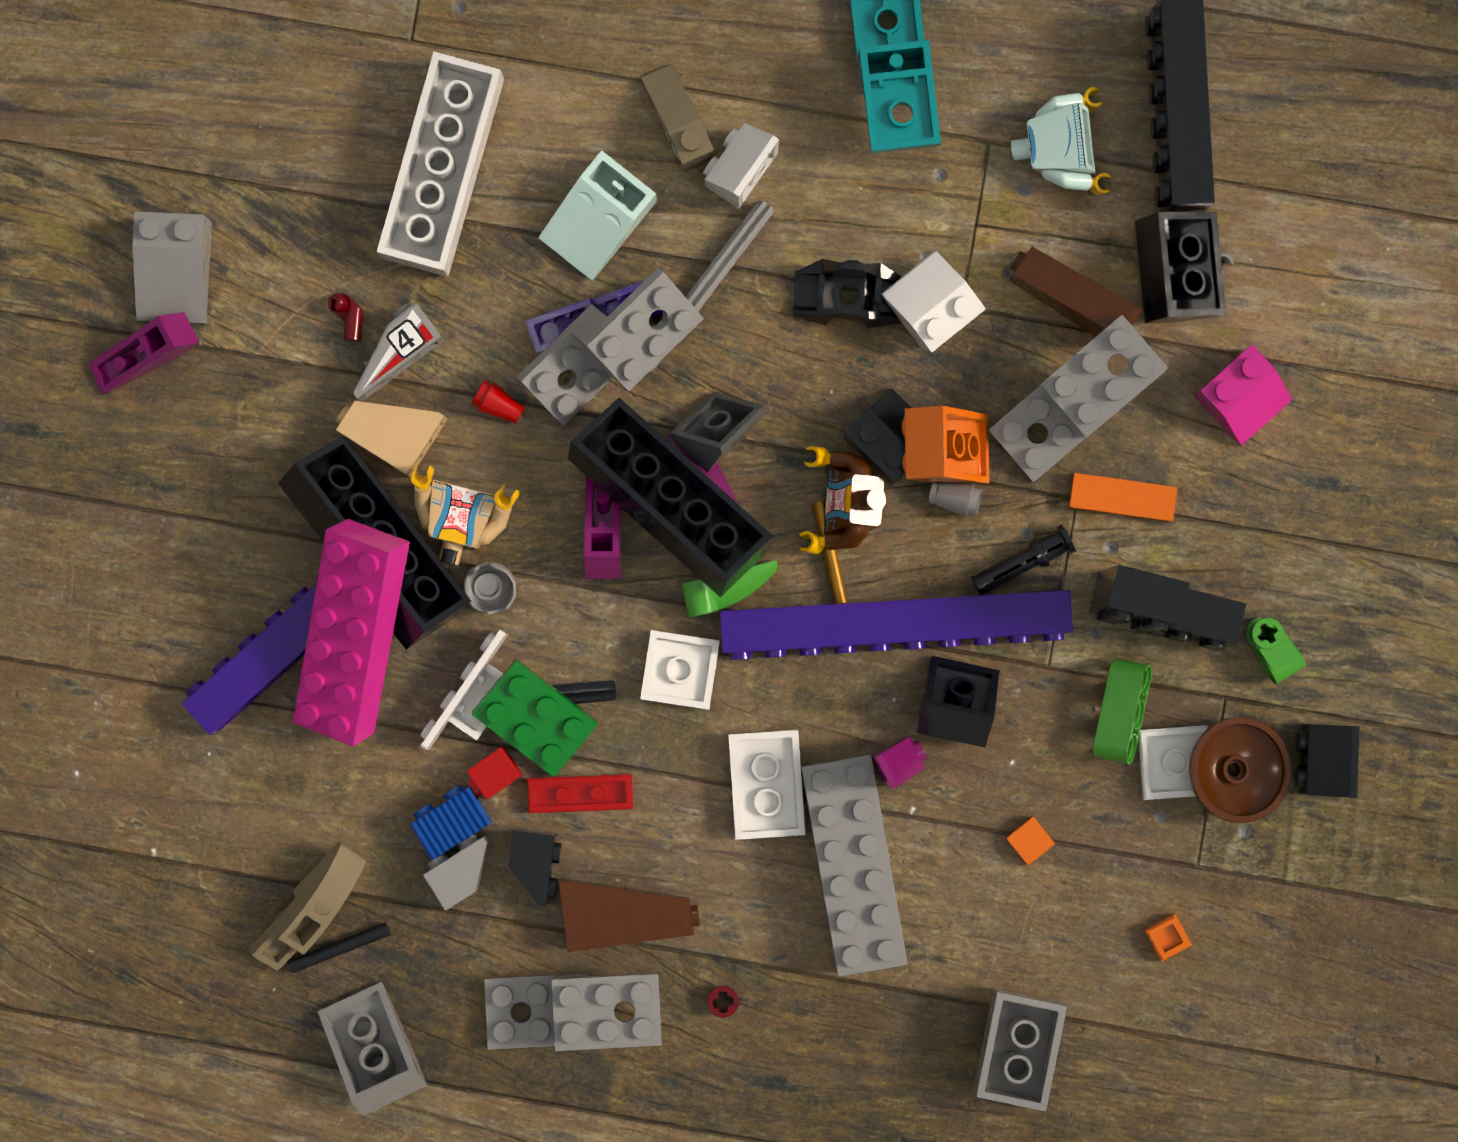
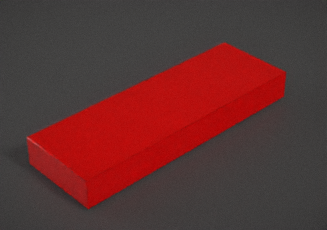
[527,774,634,813]

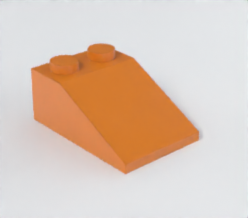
[902,406,990,484]

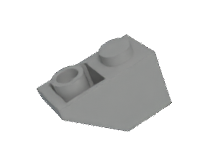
[423,834,490,911]

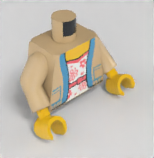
[411,465,519,566]

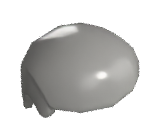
[463,562,516,615]

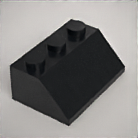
[1135,212,1227,323]

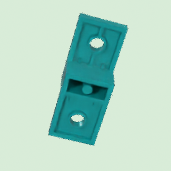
[850,0,941,154]

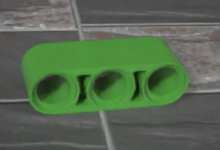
[1093,658,1152,764]

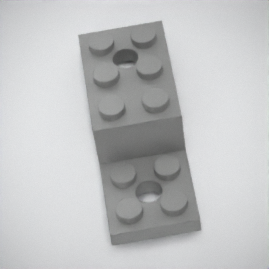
[517,268,704,426]
[989,315,1168,483]
[484,972,662,1051]

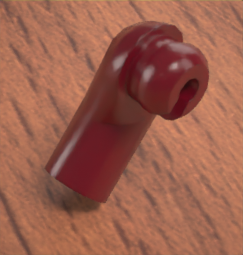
[328,293,363,341]

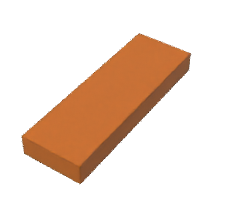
[1068,473,1178,522]

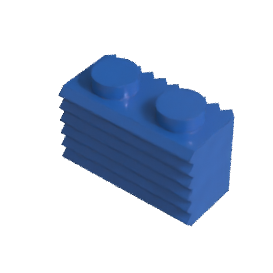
[409,785,493,861]

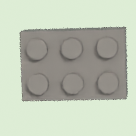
[973,987,1067,1112]

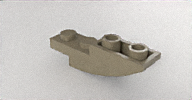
[249,841,366,971]

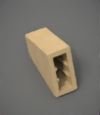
[336,401,448,478]

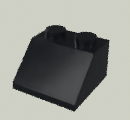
[843,388,912,486]
[917,656,1000,748]
[1295,724,1360,798]

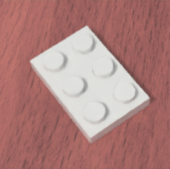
[728,730,805,840]

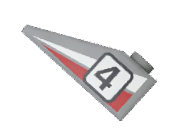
[353,303,445,402]

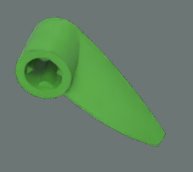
[680,560,778,618]

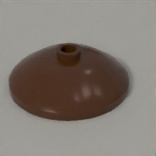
[1189,717,1292,823]

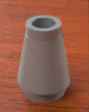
[929,483,982,518]

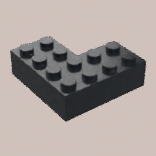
[1089,565,1247,651]

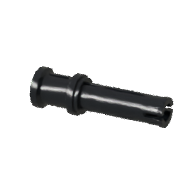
[971,524,1076,596]

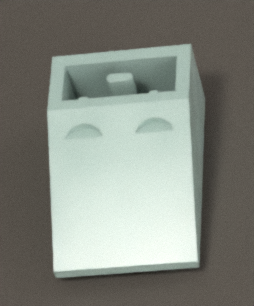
[538,150,657,281]

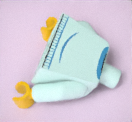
[1011,87,1111,196]

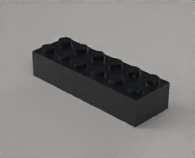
[1145,0,1215,212]
[568,397,773,598]
[278,436,471,650]

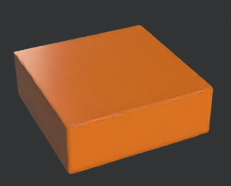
[1005,816,1055,866]
[1143,913,1192,962]

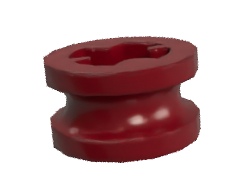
[707,986,739,1018]

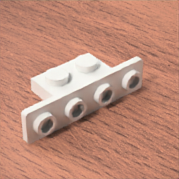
[420,630,508,750]

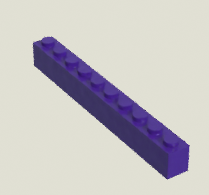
[720,590,1073,660]

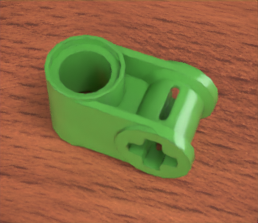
[1245,617,1307,685]

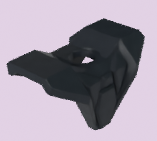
[793,259,901,328]

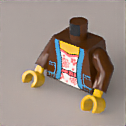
[799,446,886,555]

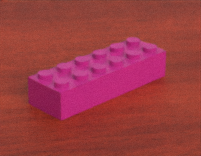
[293,519,410,747]

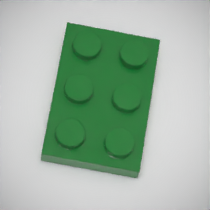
[472,658,598,777]

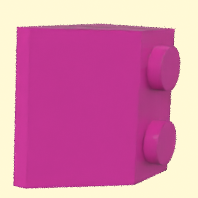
[1194,344,1292,446]

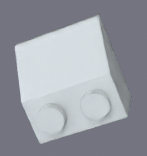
[703,123,779,209]
[881,251,986,352]

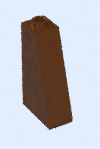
[1009,246,1142,337]
[559,879,700,952]

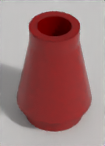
[471,380,525,424]

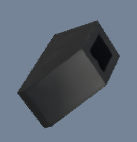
[508,829,562,906]

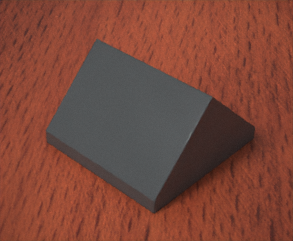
[670,392,766,473]

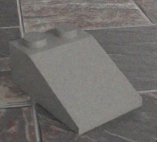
[132,212,212,325]
[317,982,427,1116]

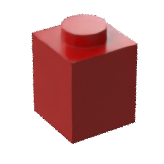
[467,746,524,800]

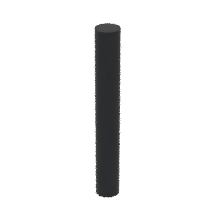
[287,922,391,973]

